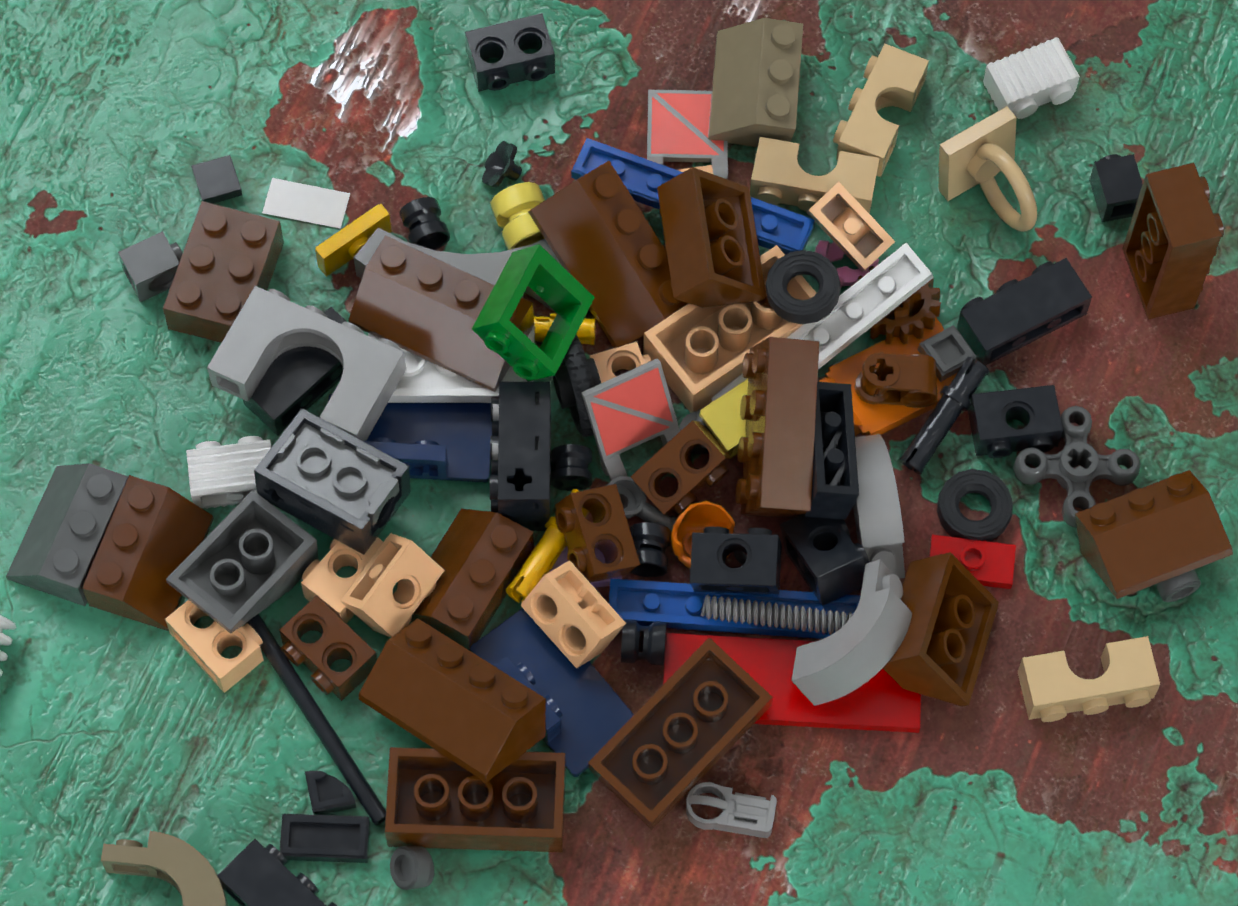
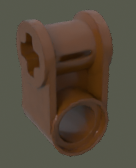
[855,353,937,408]

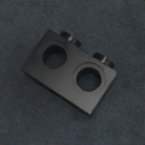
[465,13,555,92]

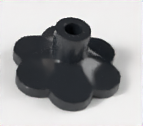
[482,141,522,188]

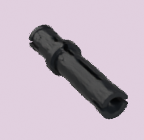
[899,356,990,475]

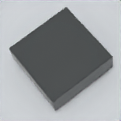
[918,325,977,382]

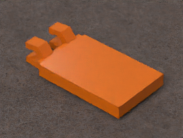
[818,317,957,436]

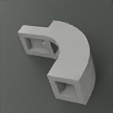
[853,434,905,579]
[791,559,912,706]

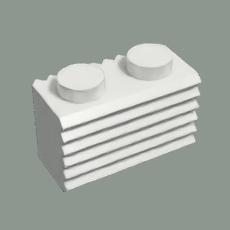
[983,37,1080,119]
[186,436,272,509]

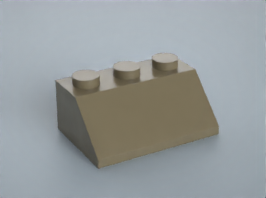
[708,18,803,147]

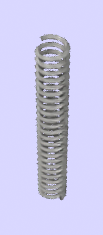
[701,595,853,635]

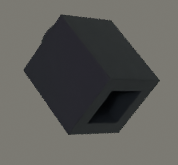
[1089,154,1143,222]

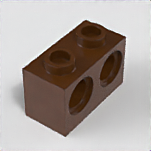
[631,420,733,515]
[555,484,640,583]
[279,595,377,701]

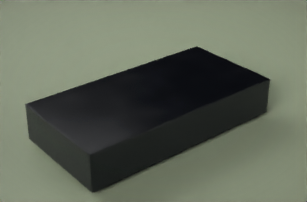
[280,814,370,863]

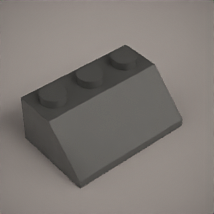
[6,463,128,606]

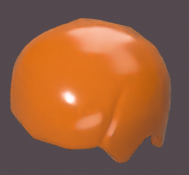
[671,501,735,568]

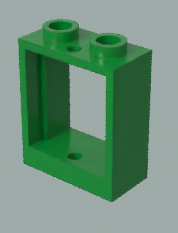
[472,244,595,382]

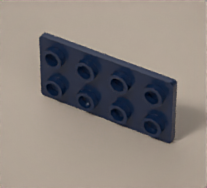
[328,394,492,483]
[470,608,634,777]

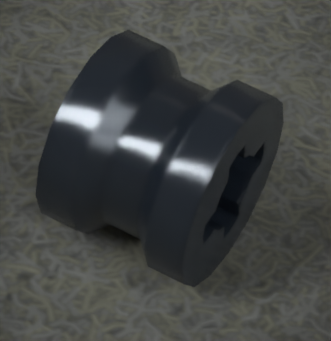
[551,444,592,491]

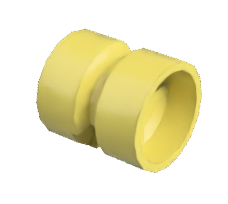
[490,182,545,250]

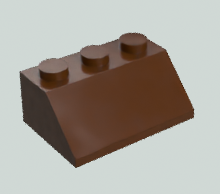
[657,167,767,308]
[1075,470,1233,599]
[82,475,214,631]
[410,508,534,651]
[883,552,999,707]

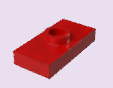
[929,534,1016,589]

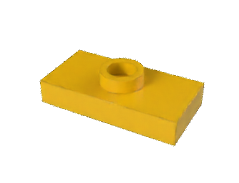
[315,204,392,277]

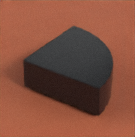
[305,771,357,815]

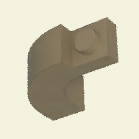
[101,831,228,906]

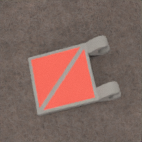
[647,89,728,179]
[581,358,680,481]

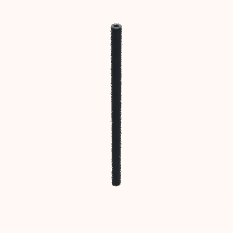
[245,614,386,826]

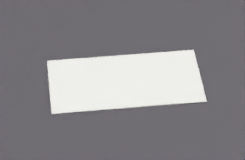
[262,178,350,229]

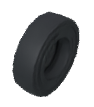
[765,250,841,324]
[937,469,1013,542]

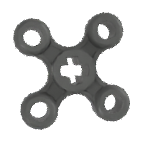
[1014,406,1141,528]

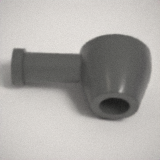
[607,476,677,532]

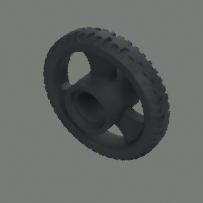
[552,334,601,437]

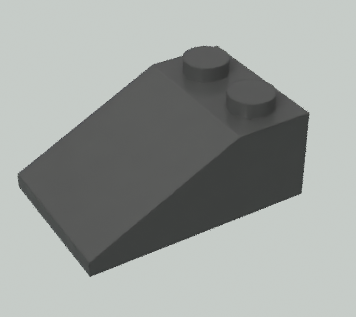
[166,490,319,633]

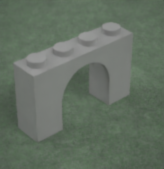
[207,286,406,441]

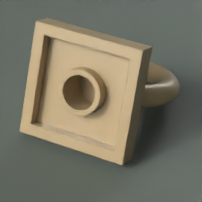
[939,106,1037,232]

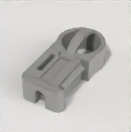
[686,782,777,838]

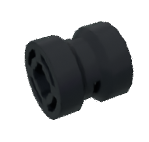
[399,197,450,250]
[629,522,671,577]
[621,620,666,666]

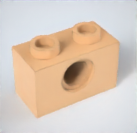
[806,182,895,272]
[340,533,445,637]
[301,537,383,623]

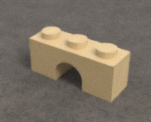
[833,43,929,177]
[750,137,880,214]
[1018,636,1160,722]

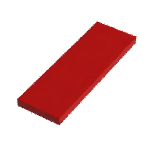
[663,633,921,733]

